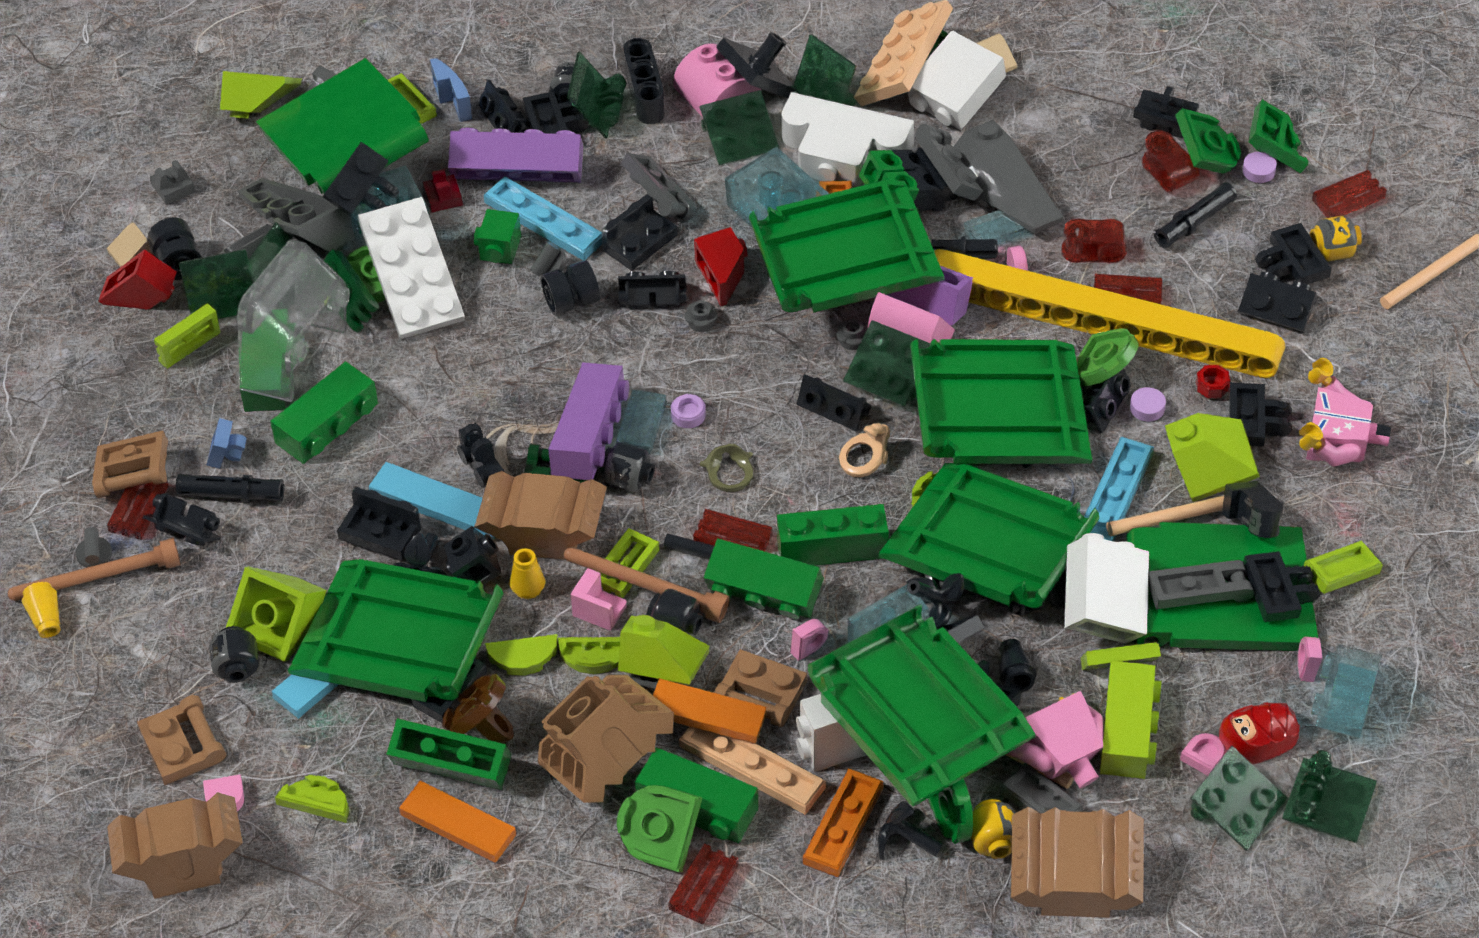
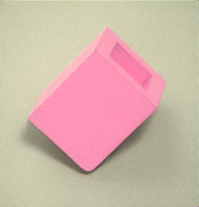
[570,568,627,631]

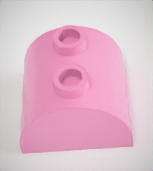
[673,44,762,124]
[868,292,955,361]

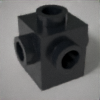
[444,526,502,585]

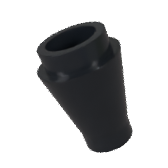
[999,639,1037,693]

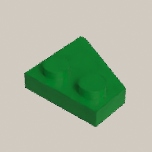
[1248,99,1309,173]

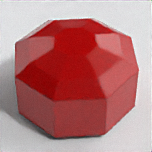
[1196,365,1231,398]

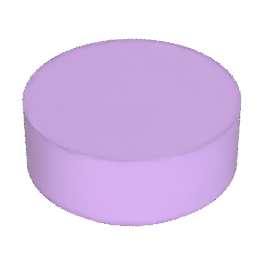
[1243,152,1277,183]
[1130,387,1166,422]
[671,394,706,428]

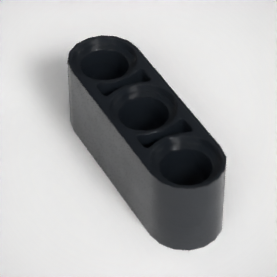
[624,38,665,124]

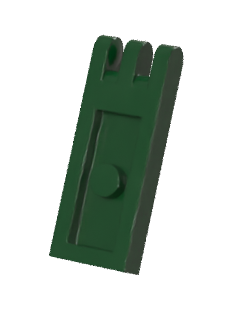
[313,249,379,333]

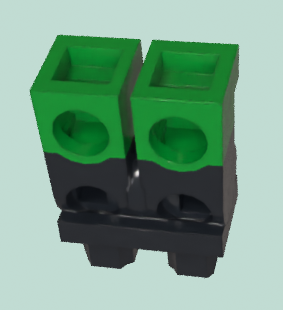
[859,148,958,211]

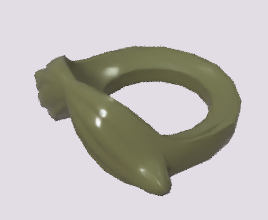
[699,443,753,492]

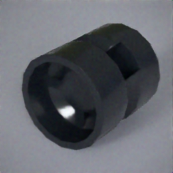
[148,217,202,280]
[540,260,600,316]

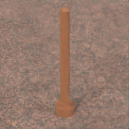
[8,538,181,601]
[564,547,730,623]

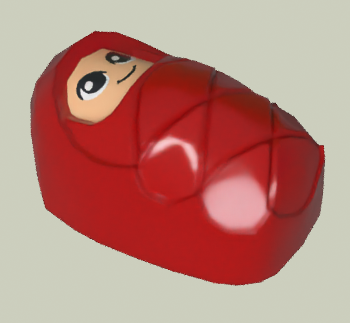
[1219,702,1300,765]

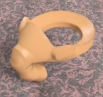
[839,423,890,478]

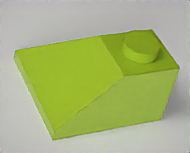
[220,71,302,119]
[1165,413,1260,502]
[226,566,327,662]
[618,615,710,685]

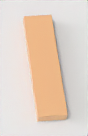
[679,726,826,815]

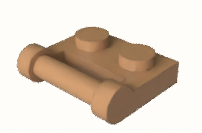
[92,431,168,498]
[714,649,807,728]
[137,695,226,785]

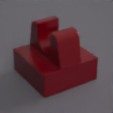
[422,169,463,213]

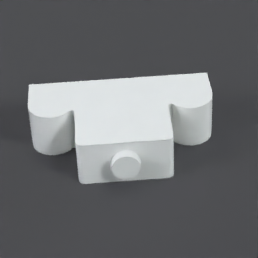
[782,92,914,188]

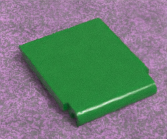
[256,58,429,194]
[749,180,945,313]
[910,339,1092,464]
[879,463,1099,608]
[1126,522,1318,651]
[288,559,503,702]
[808,604,1035,807]

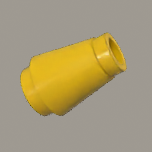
[510,548,546,599]
[21,582,61,638]

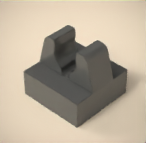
[150,160,195,205]

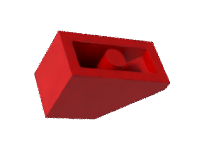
[694,227,748,306]
[98,250,177,310]

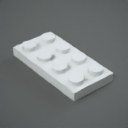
[358,197,465,340]

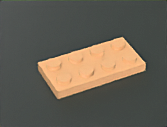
[854,0,953,106]

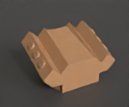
[474,471,607,560]
[538,675,674,803]
[107,792,243,899]
[1011,807,1144,918]

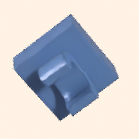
[206,418,247,469]

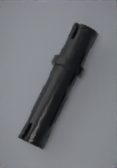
[1154,182,1237,248]
[176,473,285,503]

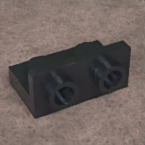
[602,194,678,271]

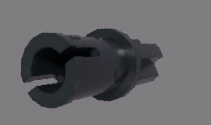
[931,236,998,259]

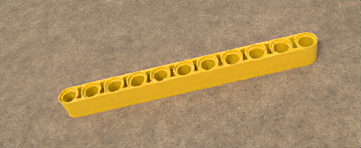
[934,249,1286,378]

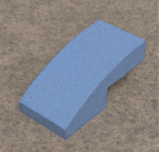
[430,58,472,122]

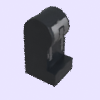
[1222,481,1283,538]

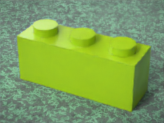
[1100,661,1162,779]

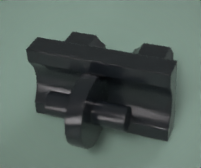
[1133,86,1199,138]

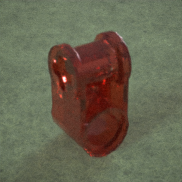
[1142,130,1200,193]
[1061,218,1127,264]

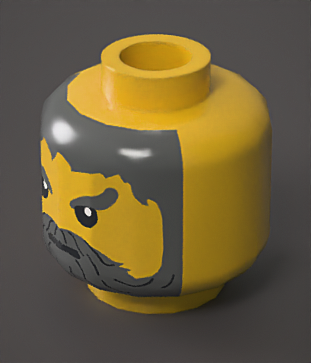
[1310,216,1362,262]
[971,799,1015,859]

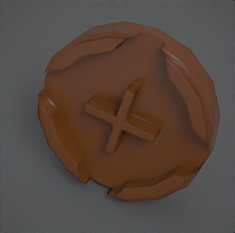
[442,674,514,744]

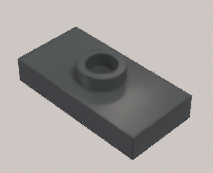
[1000,763,1084,814]

